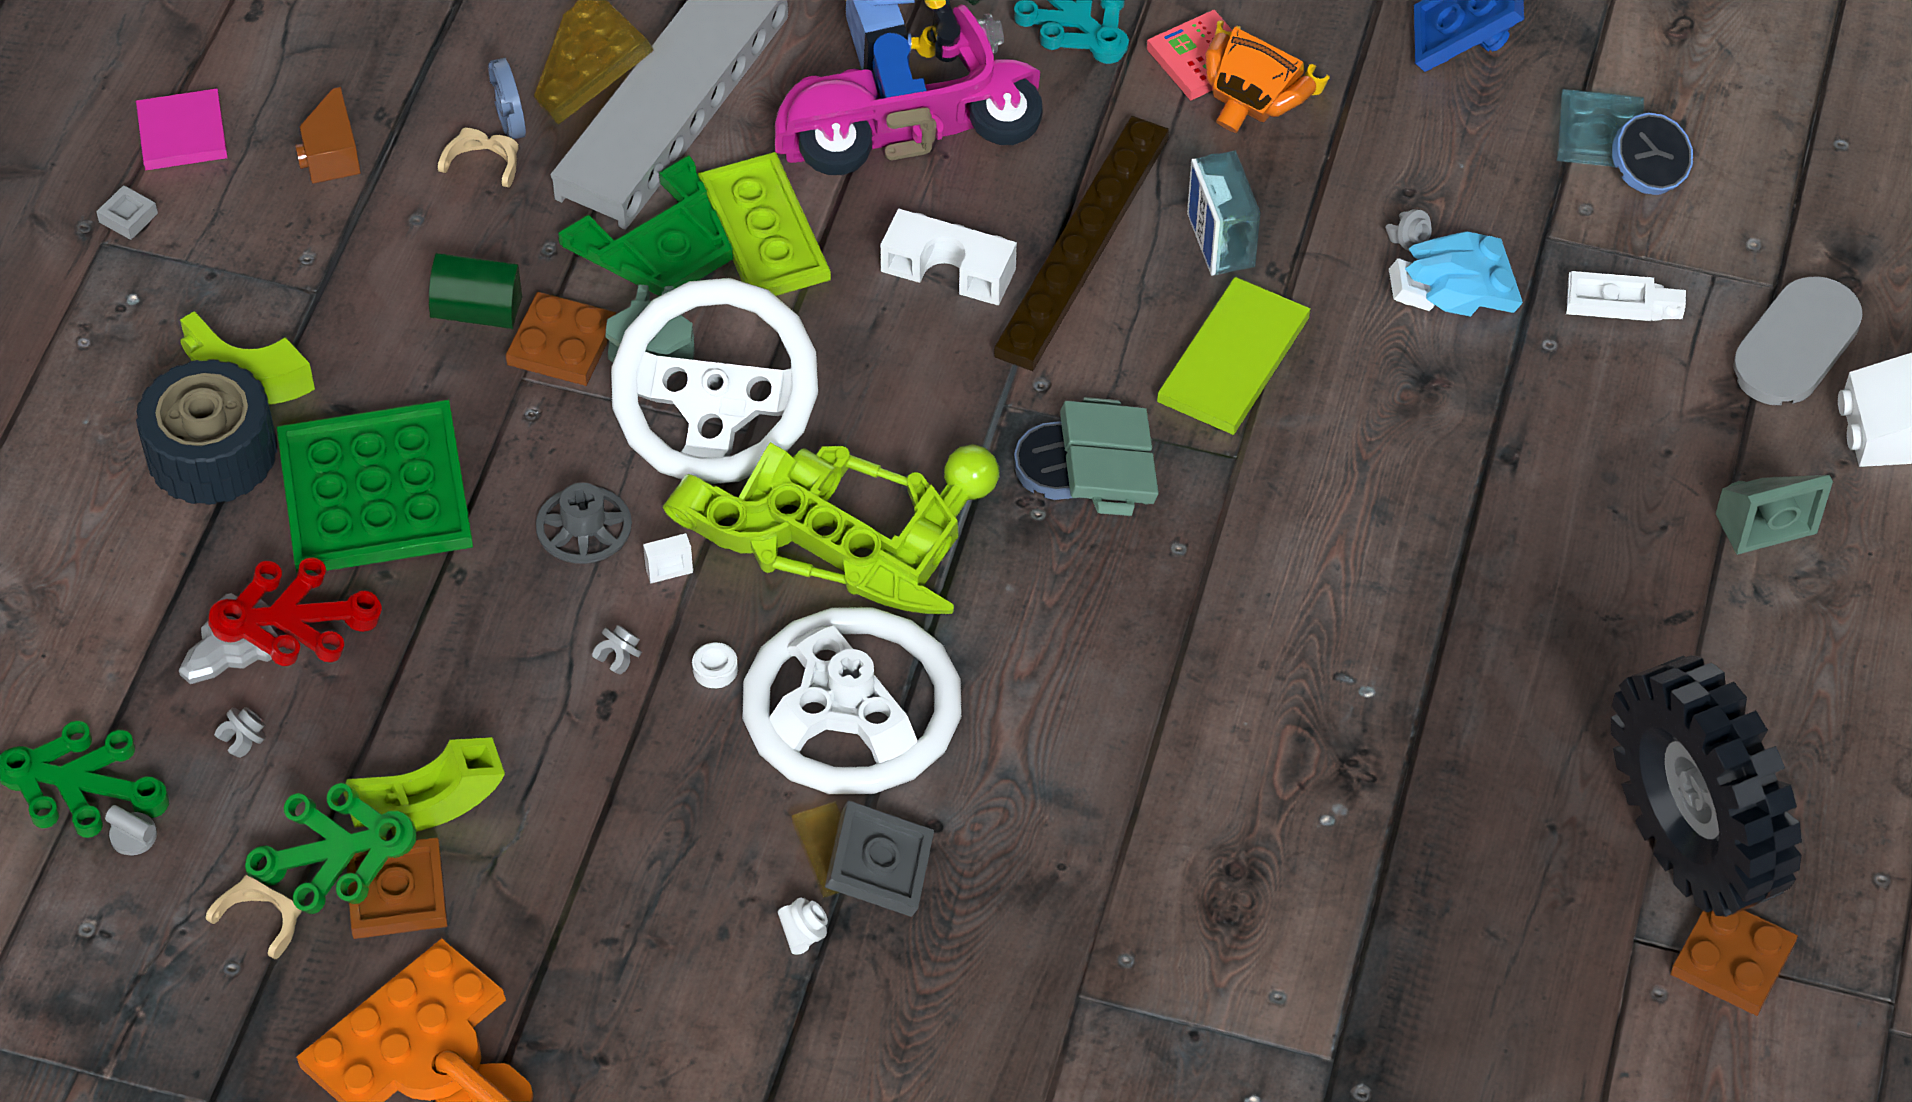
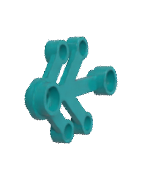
[1014,0,1129,64]

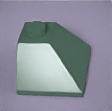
[1716,475,1833,555]

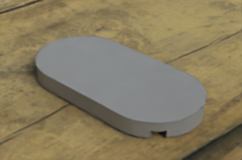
[1733,277,1862,405]

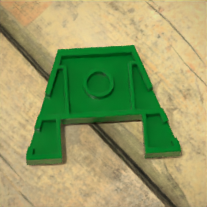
[558,155,733,296]

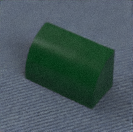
[429,253,522,329]

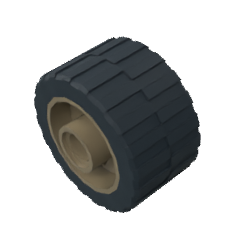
[136,359,277,505]

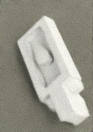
[1566,271,1686,321]

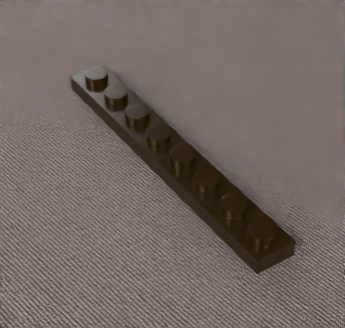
[994,116,1169,372]

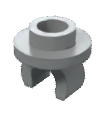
[1385,209,1432,251]
[592,625,642,675]
[214,707,266,758]

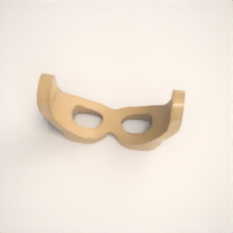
[438,128,519,188]
[206,875,302,959]

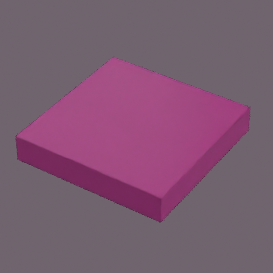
[136,88,228,171]

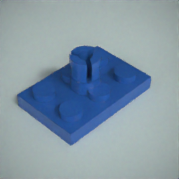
[1414,0,1524,72]

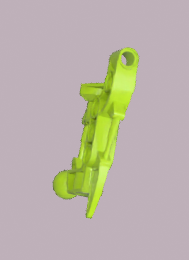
[663,442,1000,614]

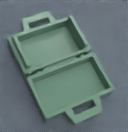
[1060,397,1159,516]

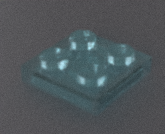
[1557,89,1644,167]

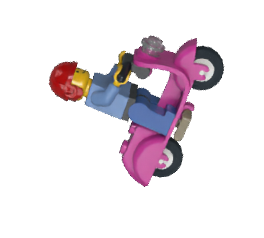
[775,0,1043,175]

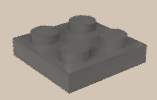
[825,800,934,917]

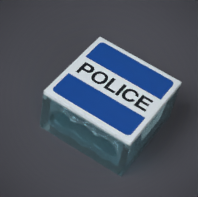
[1187,151,1261,276]

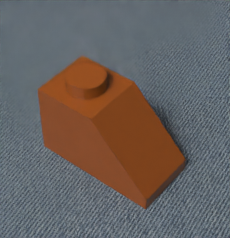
[295,87,361,184]

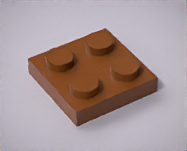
[506,292,616,386]
[346,837,448,939]
[1670,910,1798,1016]

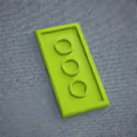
[698,152,831,296]
[1157,277,1311,435]

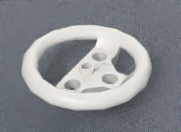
[611,278,818,484]
[742,607,962,794]

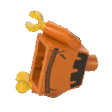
[1205,20,1330,133]

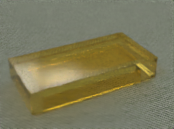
[792,802,841,898]

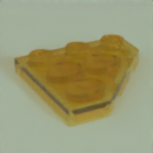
[534,0,654,125]

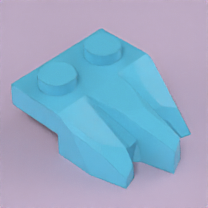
[1405,231,1523,317]

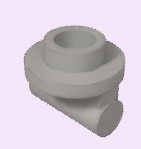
[105,805,157,856]

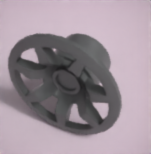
[536,483,632,564]

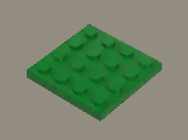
[277,400,473,574]

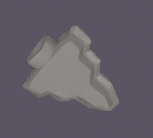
[179,593,286,684]

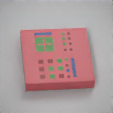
[1147,9,1233,101]

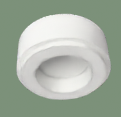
[692,642,738,688]

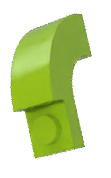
[180,311,315,404]
[343,737,505,836]

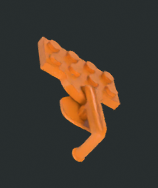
[296,938,533,1102]

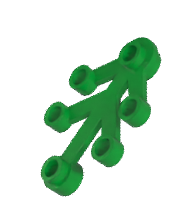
[0,721,169,838]
[245,783,416,914]

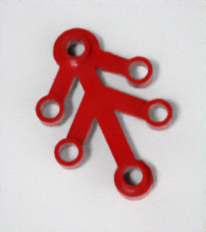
[208,558,382,666]

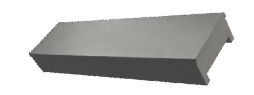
[551,0,788,230]

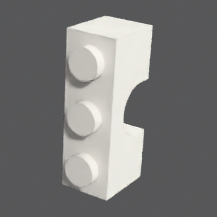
[880,209,1017,306]

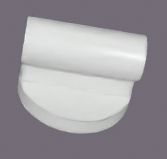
[778,897,828,955]

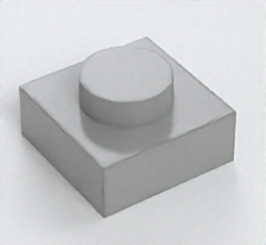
[96,185,158,240]

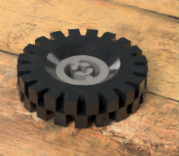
[1611,655,1802,917]

